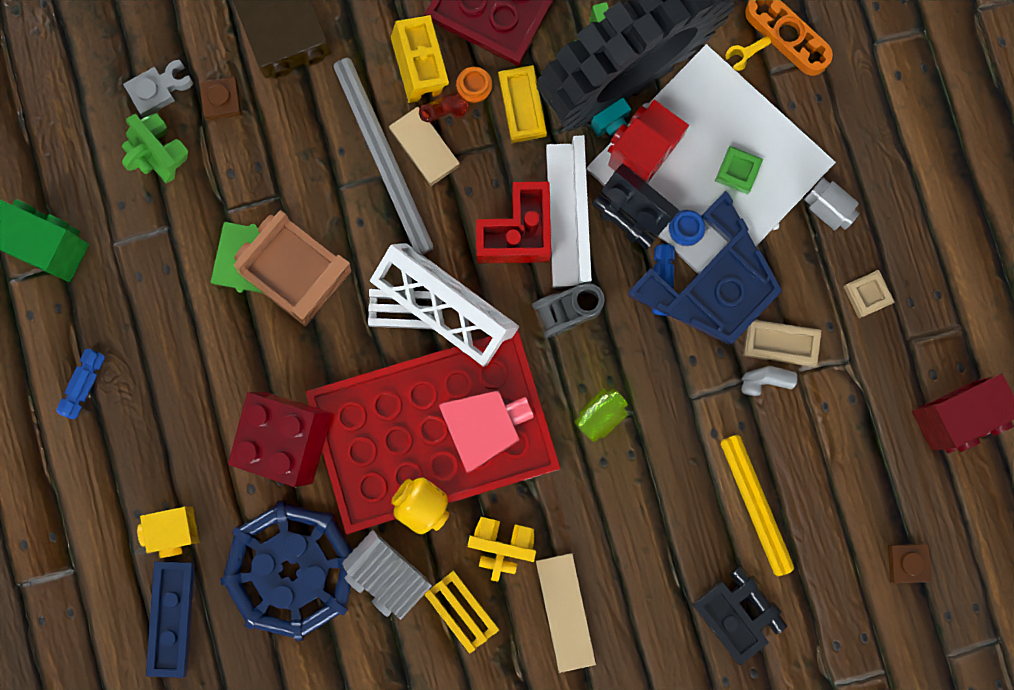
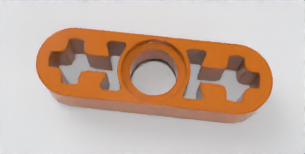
[745,0,833,76]

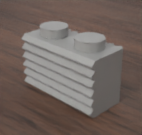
[342,530,432,620]

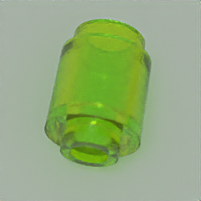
[574,388,628,443]

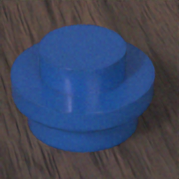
[668,210,705,246]

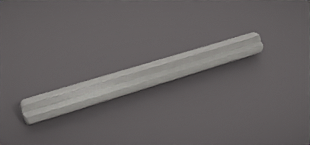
[333,58,433,255]

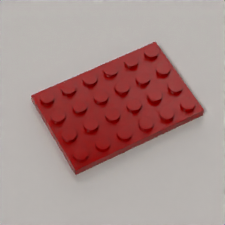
[305,330,560,534]

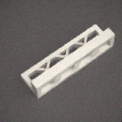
[546,135,591,289]
[370,243,519,367]

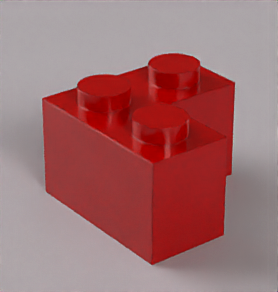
[608,100,689,184]
[476,182,551,264]

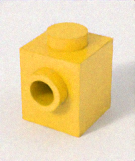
[137,506,200,558]

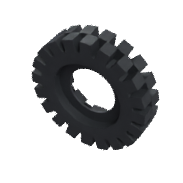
[536,0,735,129]

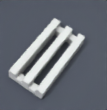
[368,289,443,329]

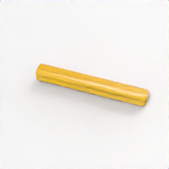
[721,435,794,576]

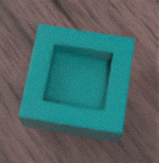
[590,98,631,138]

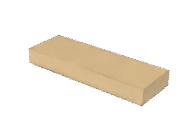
[536,553,596,673]

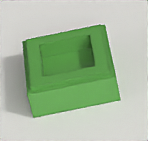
[715,146,763,195]

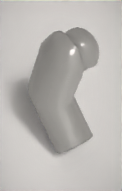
[741,366,797,396]

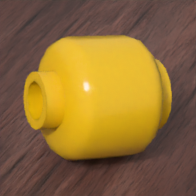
[391,478,449,534]

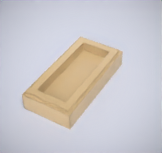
[389,107,460,186]
[742,320,821,367]

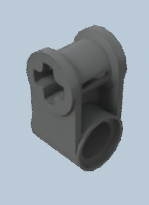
[532,283,605,339]

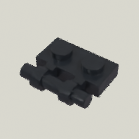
[591,163,679,250]
[691,565,788,666]

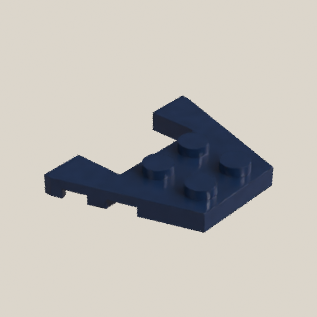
[627,191,782,345]

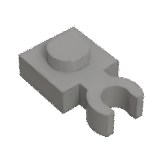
[123,60,194,118]

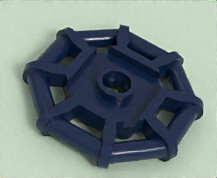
[220,500,353,642]

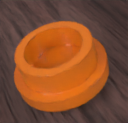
[456,67,492,103]

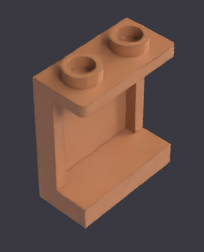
[233,210,351,327]

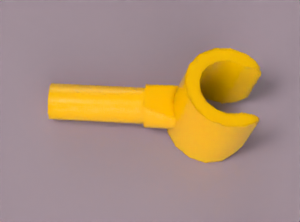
[726,36,771,71]

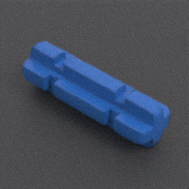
[652,244,675,316]
[56,348,105,420]

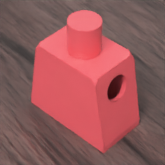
[439,391,534,473]

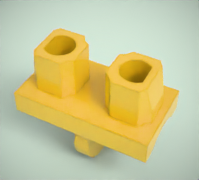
[467,517,536,582]

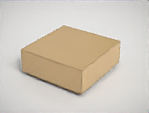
[843,270,895,319]

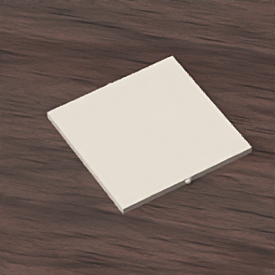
[586,44,836,274]

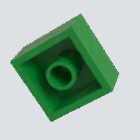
[0,199,89,283]

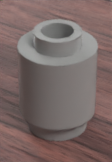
[804,178,860,231]

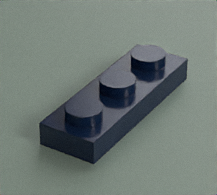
[146,561,195,678]

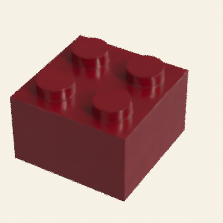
[911,373,1014,453]
[228,392,332,487]

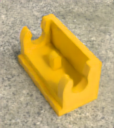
[391,15,449,103]

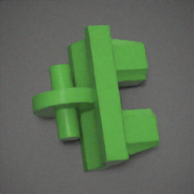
[122,113,188,184]

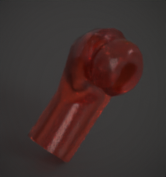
[419,93,469,123]

